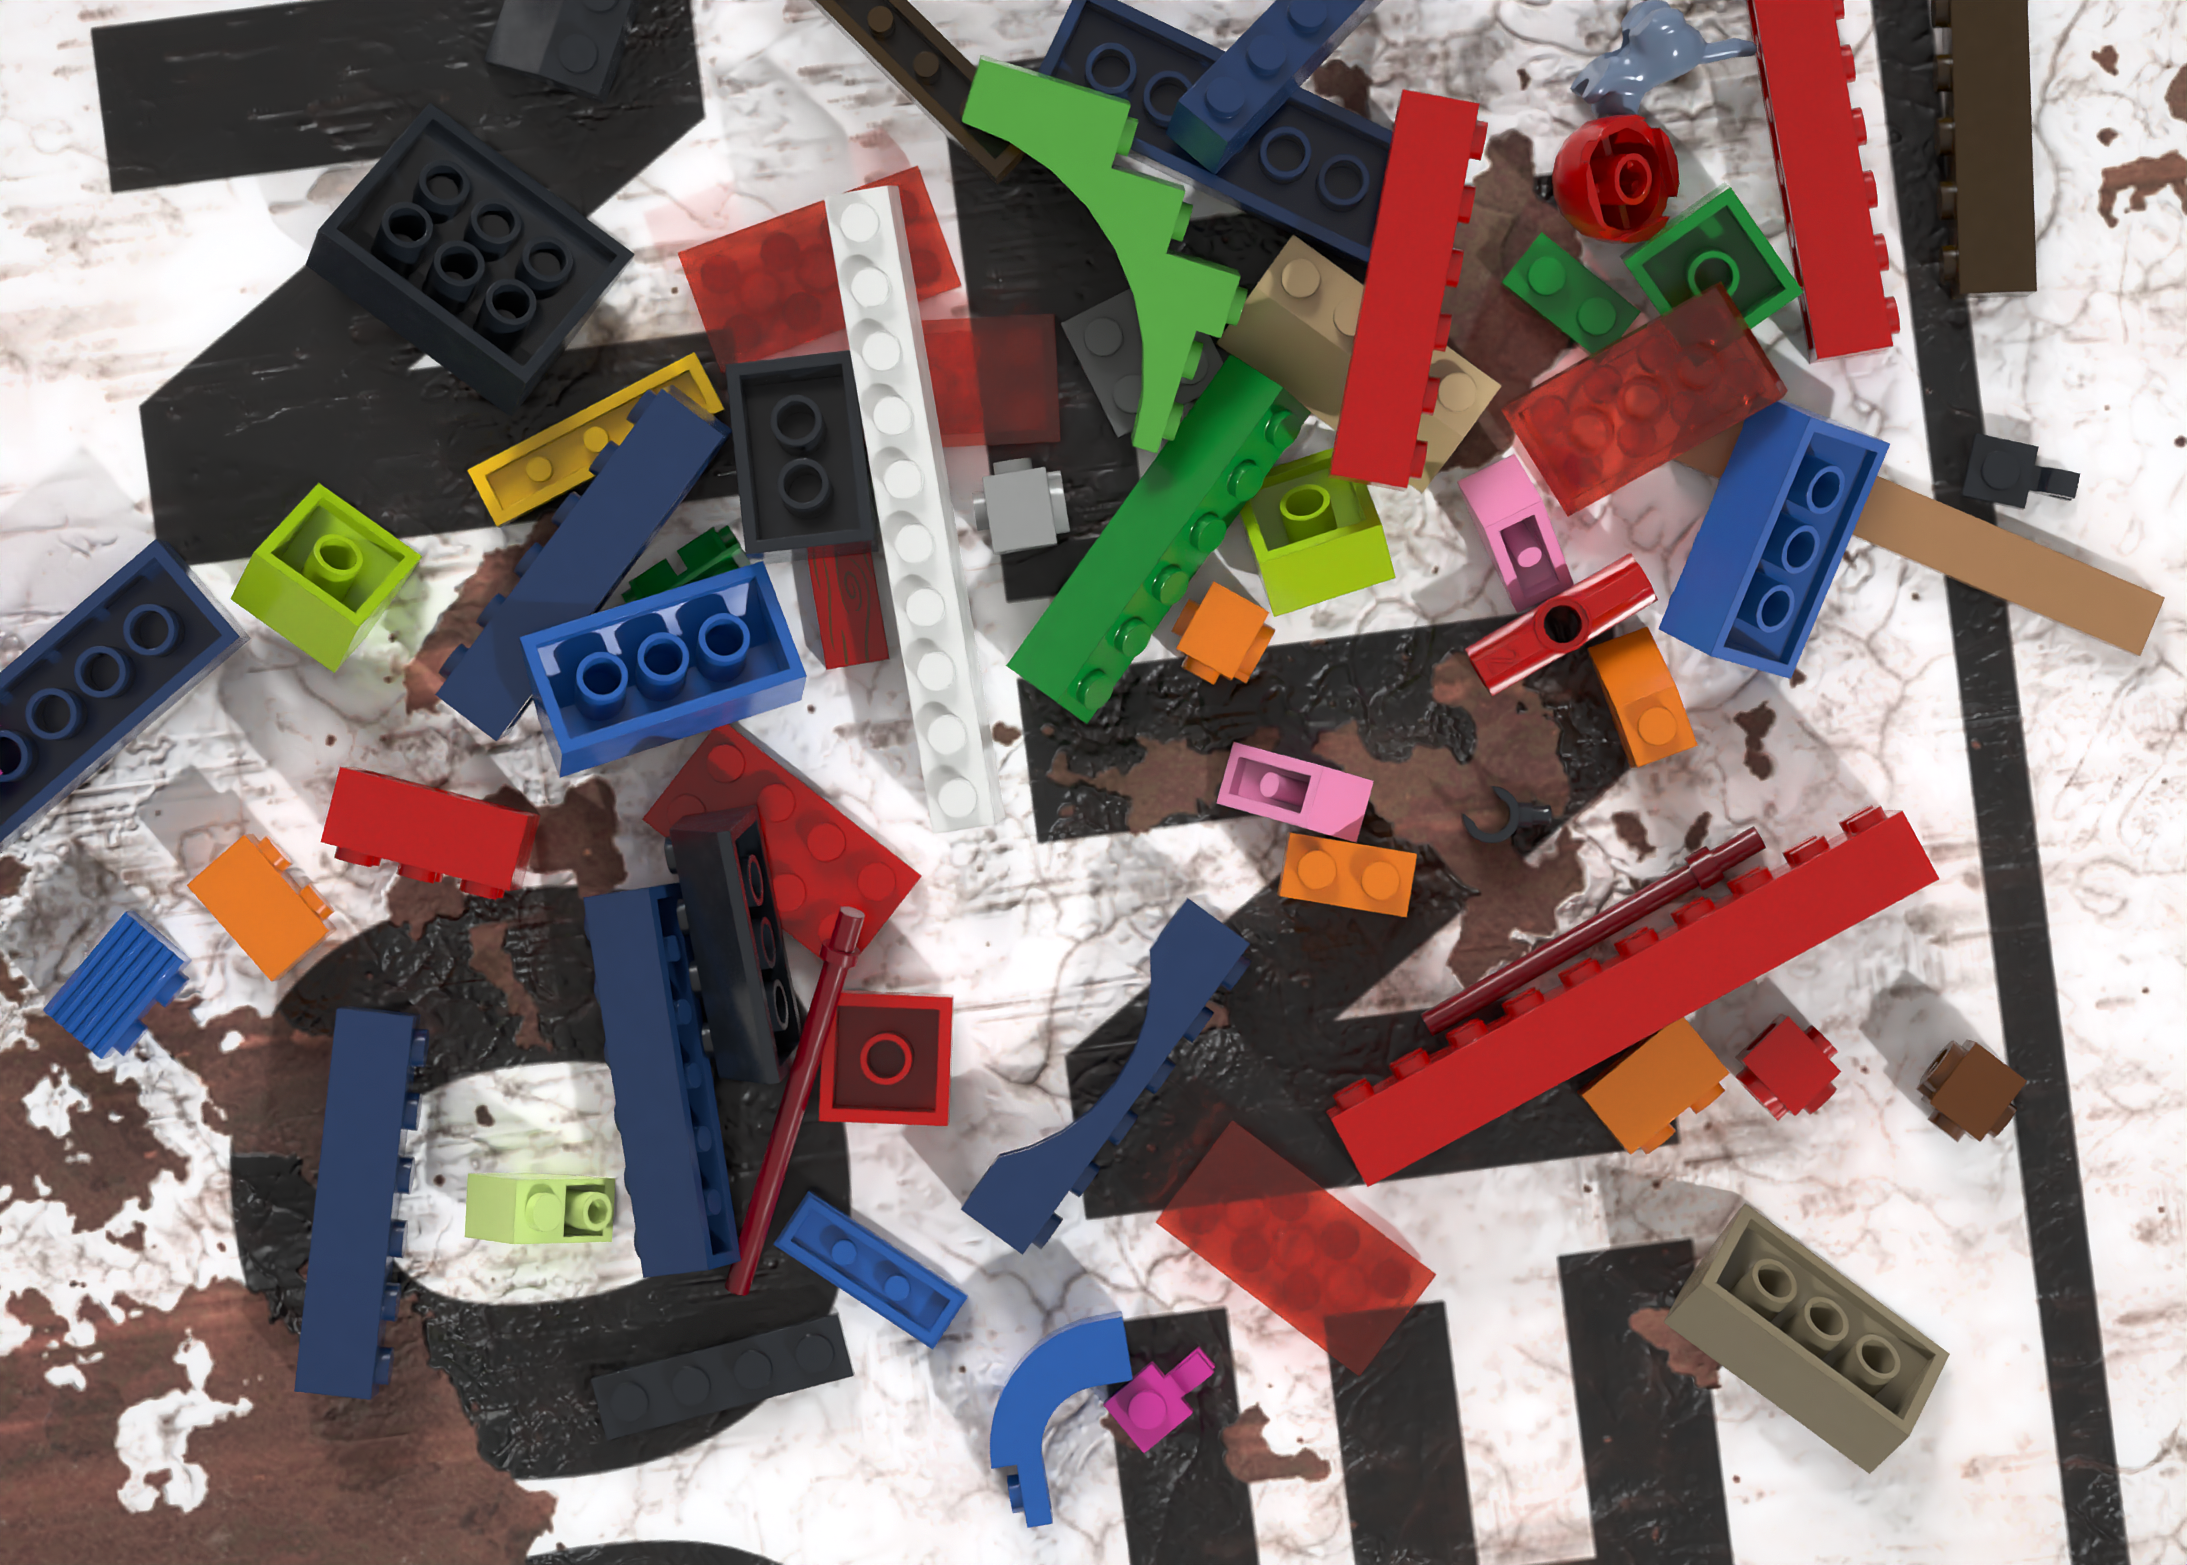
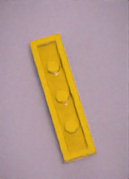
[467,352,725,528]

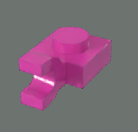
[1103,1346,1216,1453]

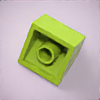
[1239,448,1396,617]
[230,483,422,673]

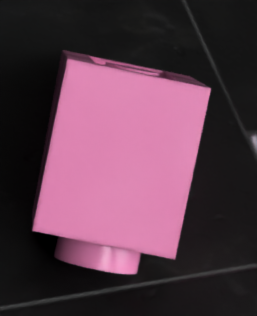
[1457,454,1574,613]
[1216,742,1374,843]

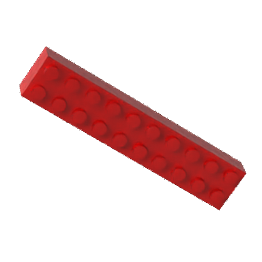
[1326,805,1939,1187]

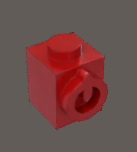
[1735,1014,1841,1121]

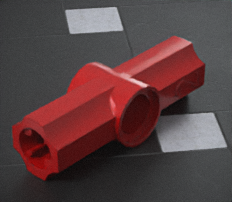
[1464,552,1658,697]

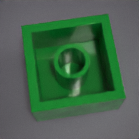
[1619,182,1804,367]

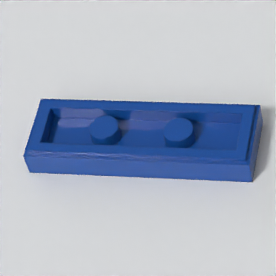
[773,1190,968,1350]

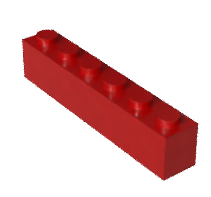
[1745,0,1900,364]
[1328,89,1488,492]

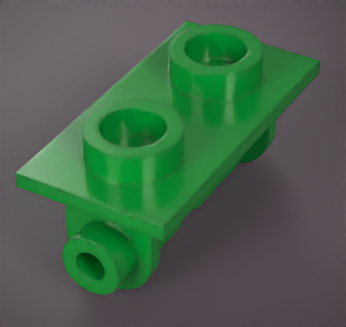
[621,524,751,604]

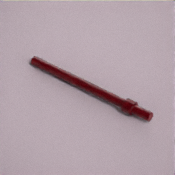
[1420,826,1766,1036]

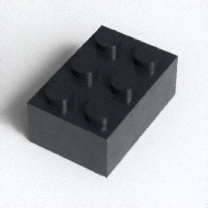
[725,350,879,565]

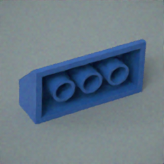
[1658,392,1890,679]
[519,561,807,778]

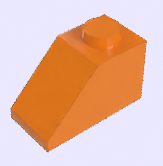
[1587,626,1698,768]

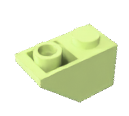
[464,1173,615,1244]

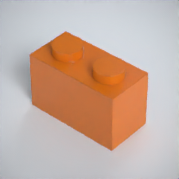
[1277,832,1417,917]
[187,834,337,982]
[1577,1017,1730,1155]

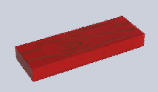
[808,552,890,670]

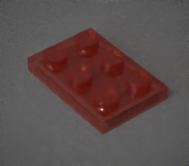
[921,314,1061,448]

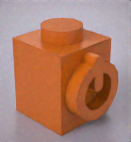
[1171,581,1276,685]

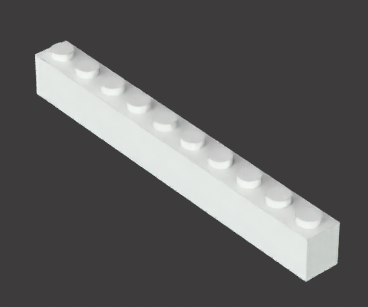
[824,185,1005,834]

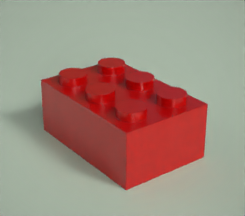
[321,767,541,900]

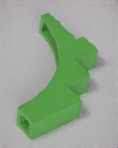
[962,55,1248,454]

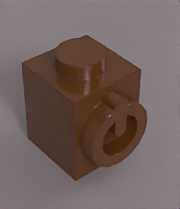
[1916,1039,2027,1143]

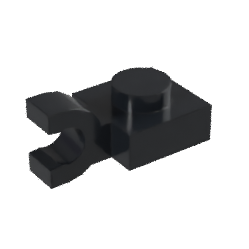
[1960,433,2081,510]

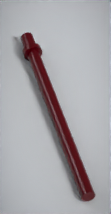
[725,906,865,1296]

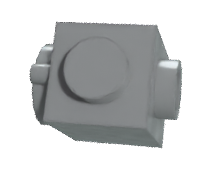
[972,458,1070,555]

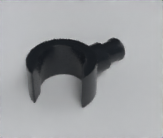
[1461,786,1552,843]

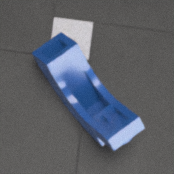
[990,1311,1133,1528]

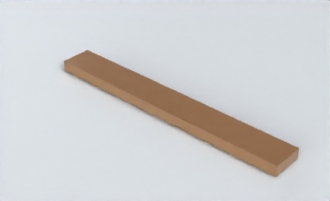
[1668,399,2165,657]

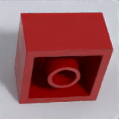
[819,990,955,1126]

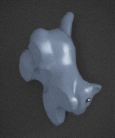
[1570,0,1757,119]

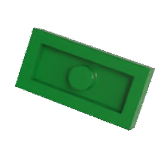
[1500,232,1641,363]

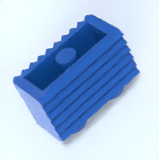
[43,910,192,1059]

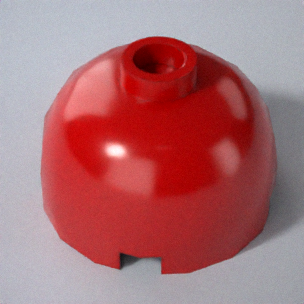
[1552,114,1680,244]

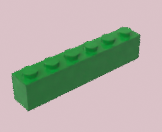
[1006,354,1312,724]

